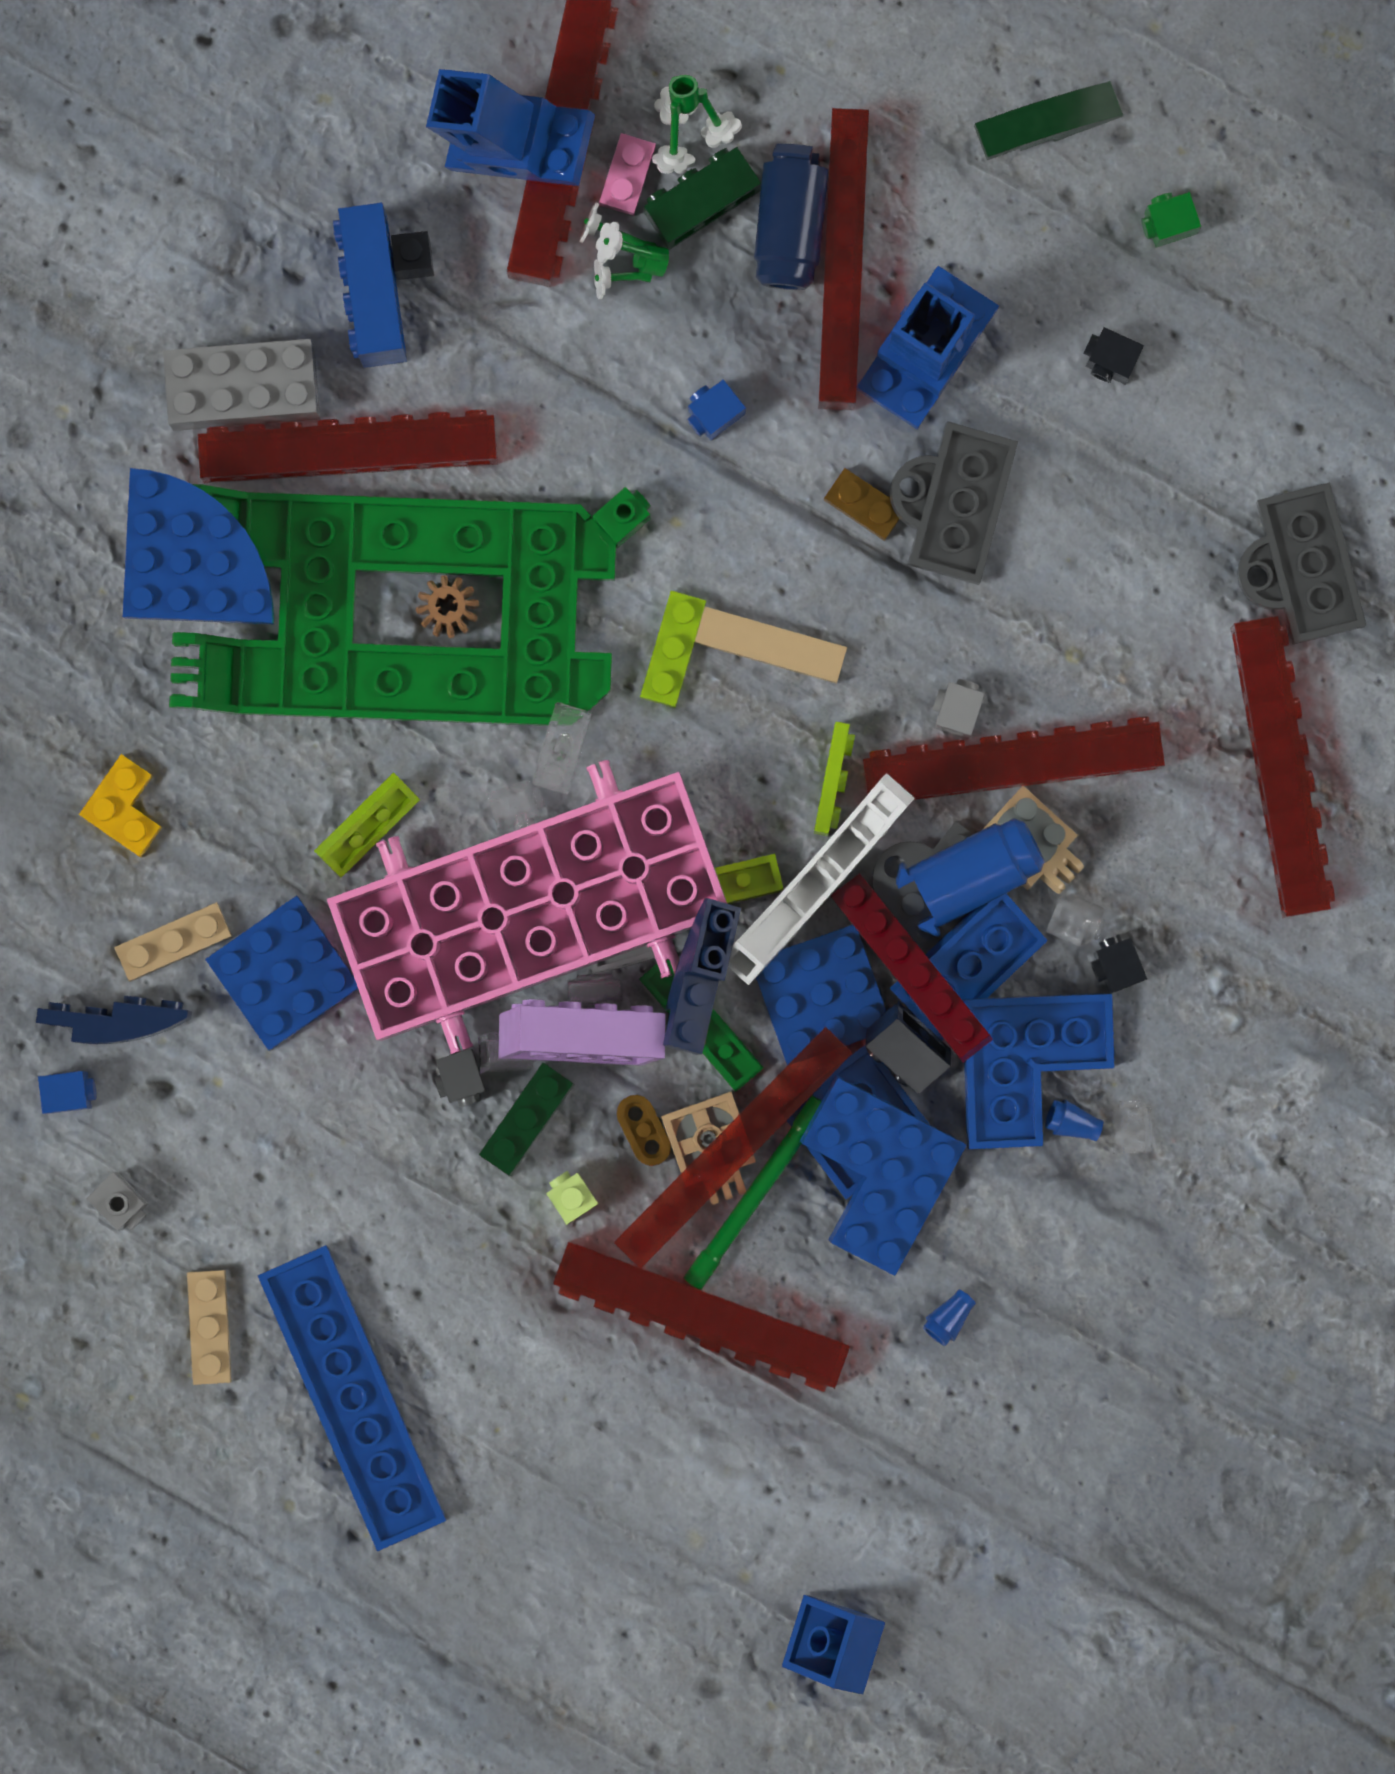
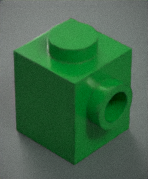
[1141,192,1202,248]
[592,487,651,548]

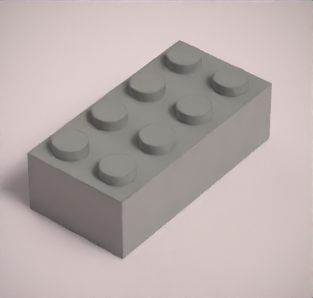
[163,339,320,431]

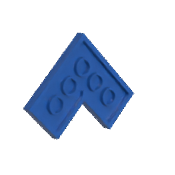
[962,993,1115,1149]
[800,1075,967,1276]

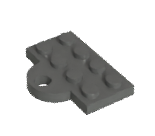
[890,421,1018,585]
[1237,482,1366,645]
[872,821,973,954]

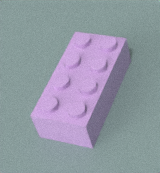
[499,999,665,1066]

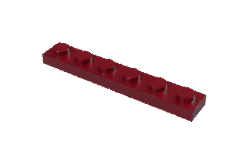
[831,873,993,1063]

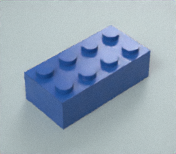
[333,202,407,368]

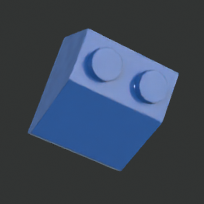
[782,1595,885,1695]

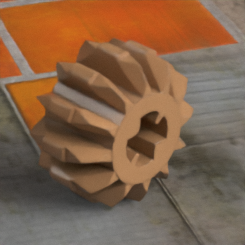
[416,575,480,639]

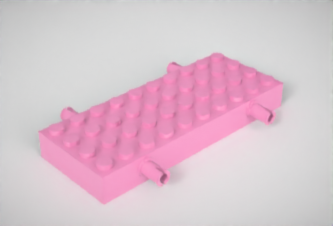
[327,760,727,1055]

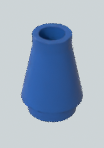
[1045,1099,1104,1141]
[923,1289,976,1346]

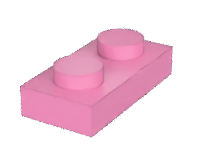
[599,133,656,216]

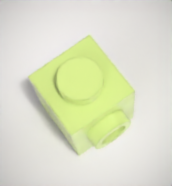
[546,1171,599,1225]

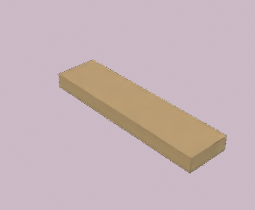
[695,607,847,684]

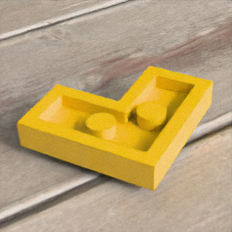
[79,754,162,857]

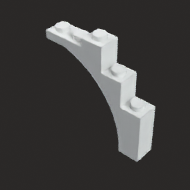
[728,773,915,985]

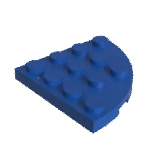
[123,468,274,625]

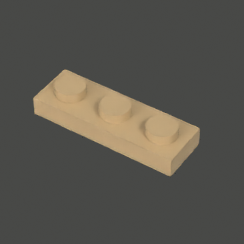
[114,902,233,982]
[187,1270,232,1385]

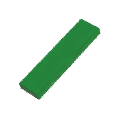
[639,960,764,1092]

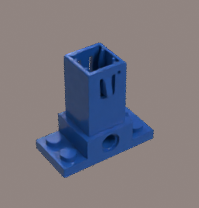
[426,69,595,186]
[856,266,999,430]

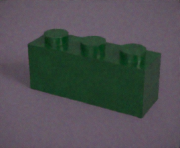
[644,147,761,250]
[479,1062,575,1176]

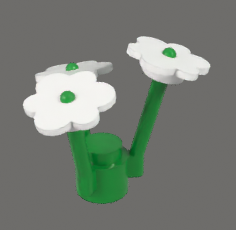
[652,74,742,174]
[579,202,669,299]

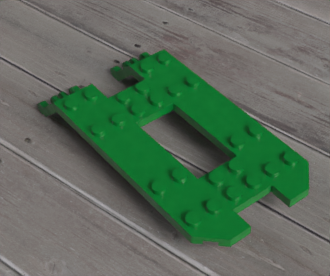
[169,484,616,727]

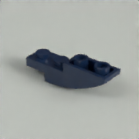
[663,898,741,1055]
[36,996,192,1044]

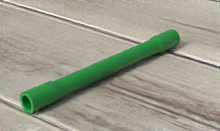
[683,1095,822,1290]

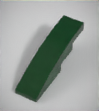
[974,81,1123,161]

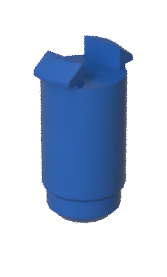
[896,818,1045,937]

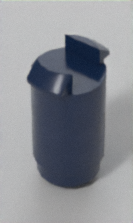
[754,143,829,290]

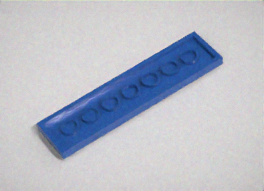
[258,1245,447,1552]

